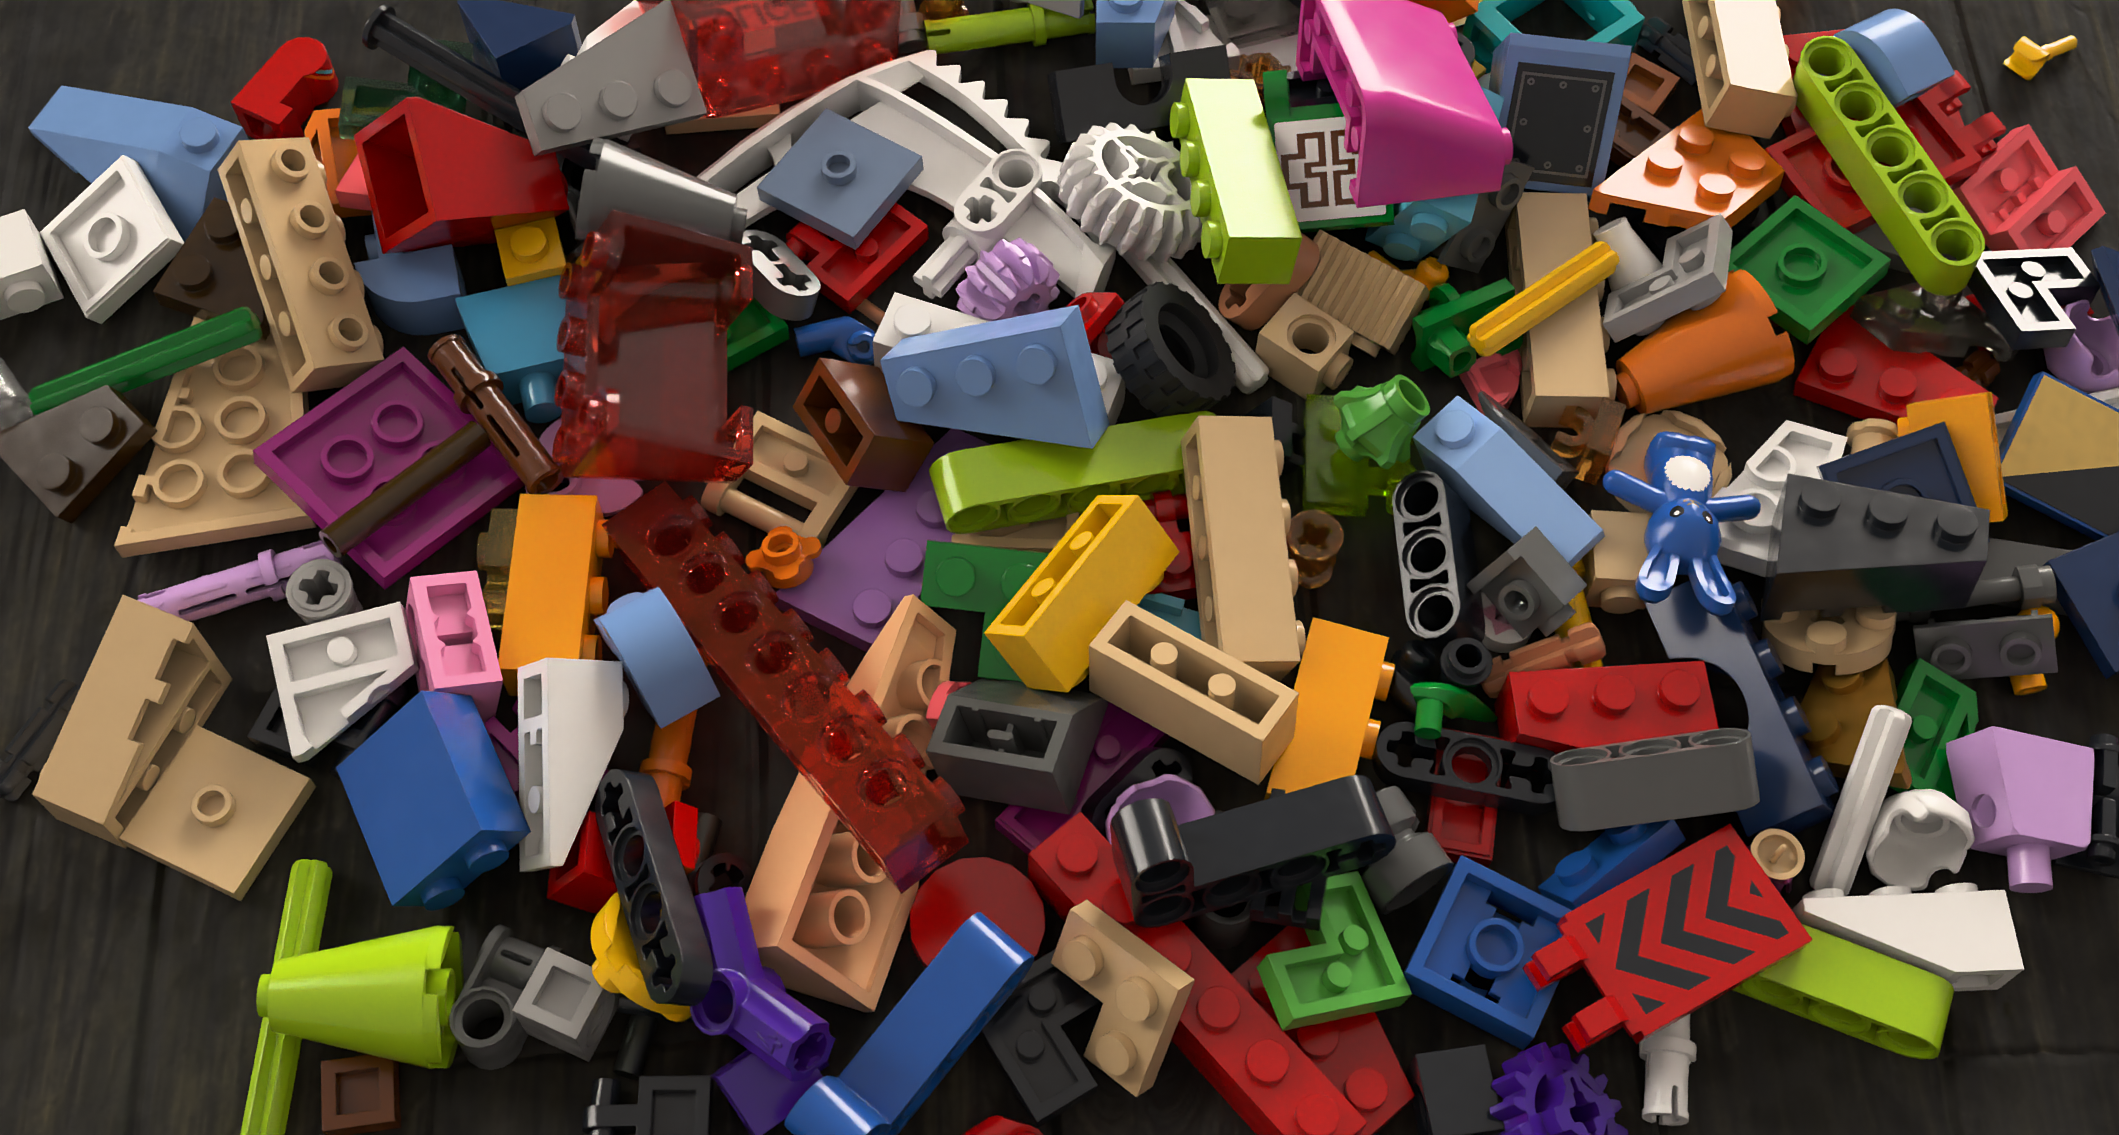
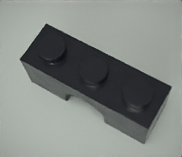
[1047,45,1231,144]

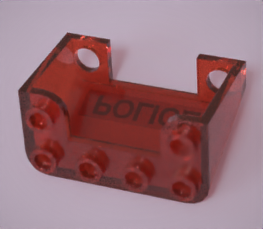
[636,0,901,118]
[552,210,753,484]

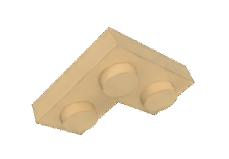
[1051,900,1195,1097]

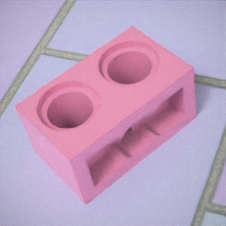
[405,571,503,723]

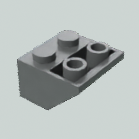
[926,678,1109,815]

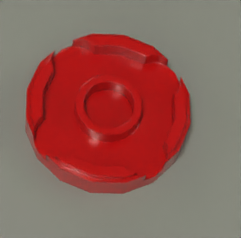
[910,857,1045,968]

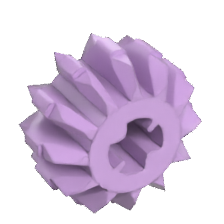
[956,237,1060,322]

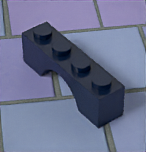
[1644,580,1839,840]

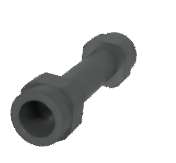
[1896,564,2057,623]

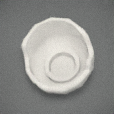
[1866,789,1975,891]

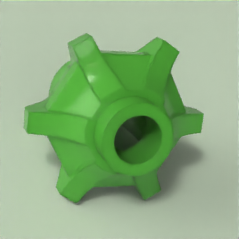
[1333,374,1430,470]

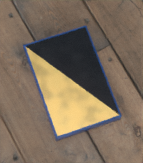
[1999,371,2119,541]

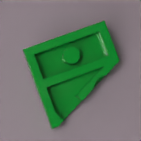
[1889,658,1979,803]

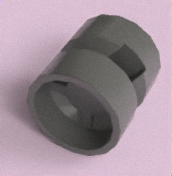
[1361,786,1454,915]

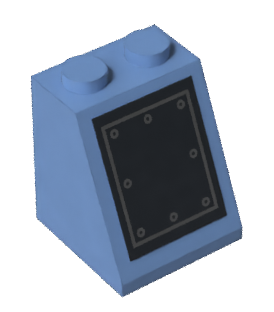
[1489,32,1632,203]

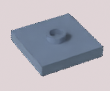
[757,108,924,250]

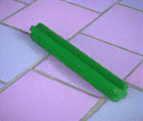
[28,306,263,415]

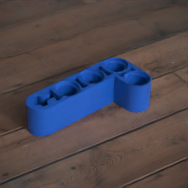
[784,912,1034,1135]

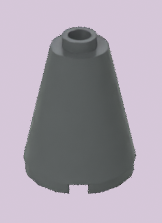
[575,137,748,261]

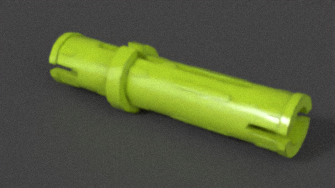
[923,0,1096,54]

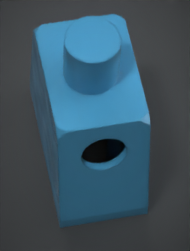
[455,272,584,423]

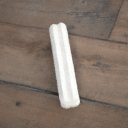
[1809,705,1912,896]

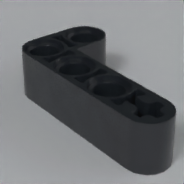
[1110,775,1397,928]

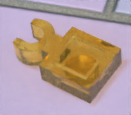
[477,508,518,630]

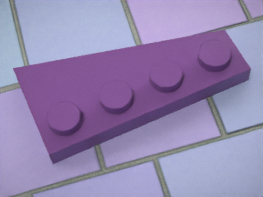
[773,428,991,652]

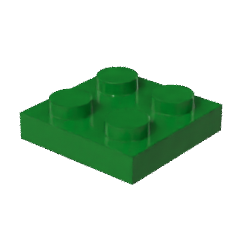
[1728,195,1891,345]

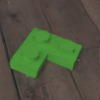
[1257,871,1412,1031]

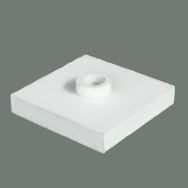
[39,155,184,324]

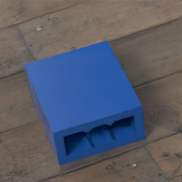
[336,690,531,911]

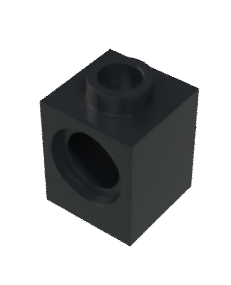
[1405,1045,1504,1135]

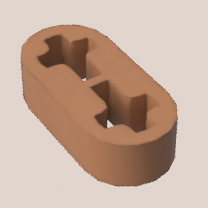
[1218,233,1320,331]

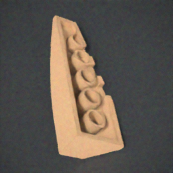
[745,594,956,1012]

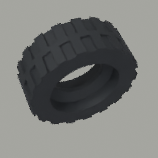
[1105,281,1236,418]

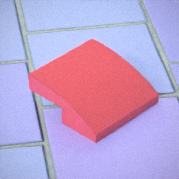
[1950,124,2106,251]

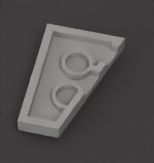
[515,0,707,156]

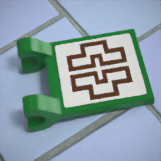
[1263,70,1395,233]

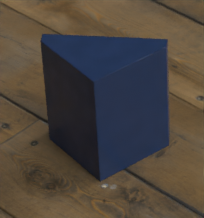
[457,0,582,132]

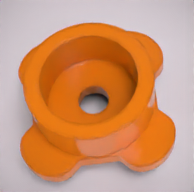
[745,526,822,589]

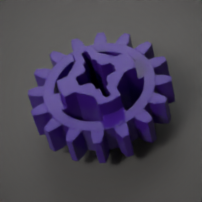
[1490,1042,1628,1135]

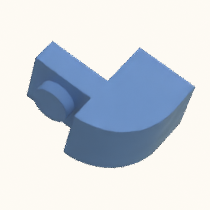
[1820,9,1955,108]
[354,211,467,335]
[594,587,720,729]

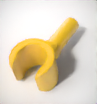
[2003,35,2077,80]

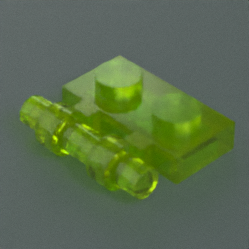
[1303,394,1417,517]

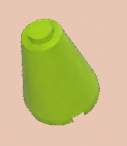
[256,925,464,1069]

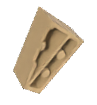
[32,595,232,849]

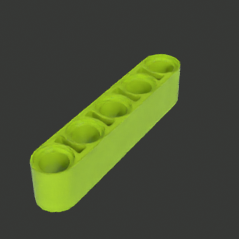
[1793,36,1985,296]
[929,411,1216,534]
[1732,923,1954,1059]

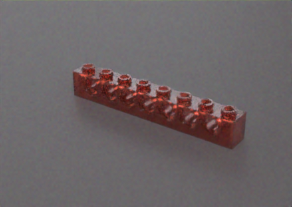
[602,481,969,894]

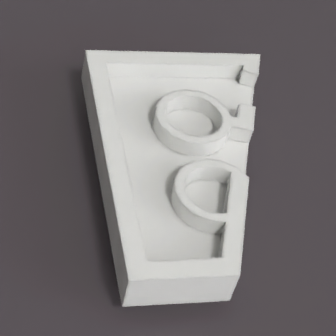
[1713,420,1848,577]

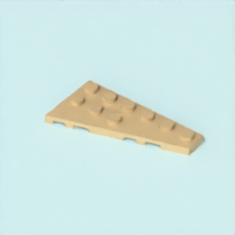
[114,317,316,558]

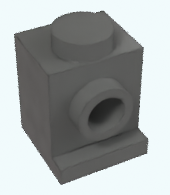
[1466,526,1587,639]

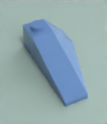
[28,85,249,243]

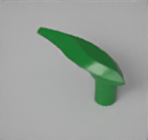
[1410,682,1498,739]

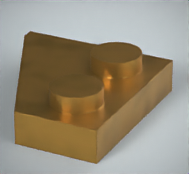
[1801,658,1912,789]

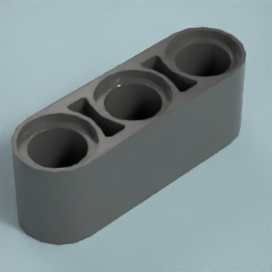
[1550,728,1760,831]

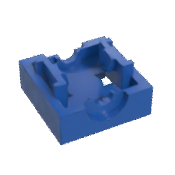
[1403,855,1572,1050]

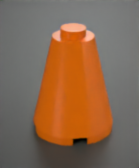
[1616,269,1795,414]

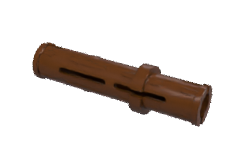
[427,334,565,494]

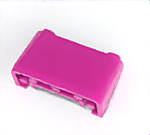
[1296,0,1513,208]

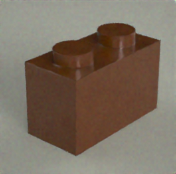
[793,358,934,492]

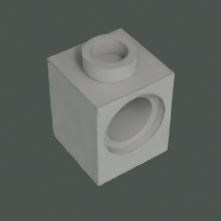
[512,947,620,1062]

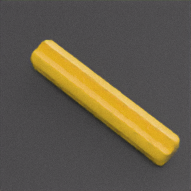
[1467,241,1620,357]

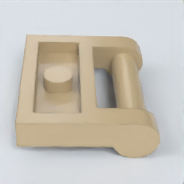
[701,411,858,549]

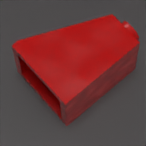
[354,97,569,254]

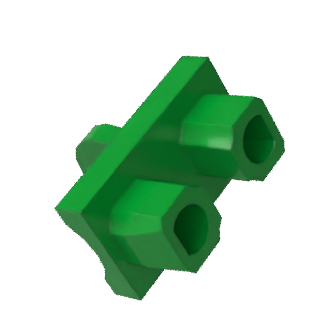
[1411,278,1524,378]

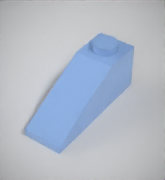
[1413,395,1605,567]

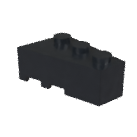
[1760,473,1990,621]

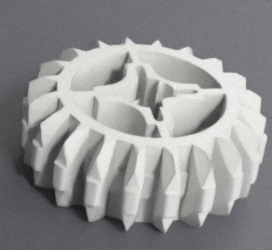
[1057,122,1203,263]

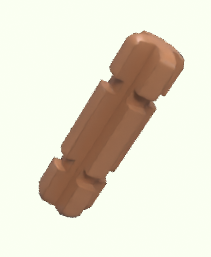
[1481,622,1606,698]

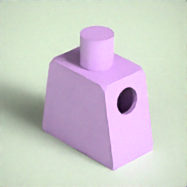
[1946,726,2094,893]

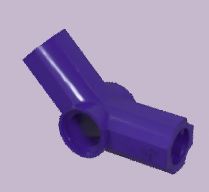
[690,887,835,1081]

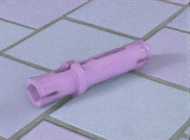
[138,540,343,622]

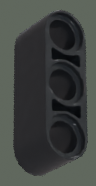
[1392,470,1485,655]

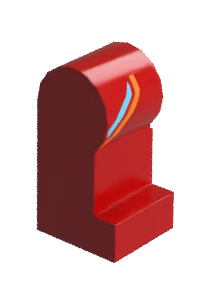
[231,37,338,140]

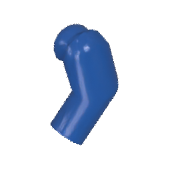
[793,316,876,365]

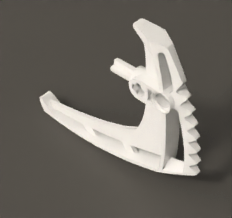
[582,50,1116,346]

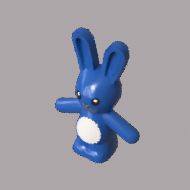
[1603,431,1761,616]

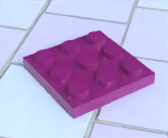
[253,346,524,590]

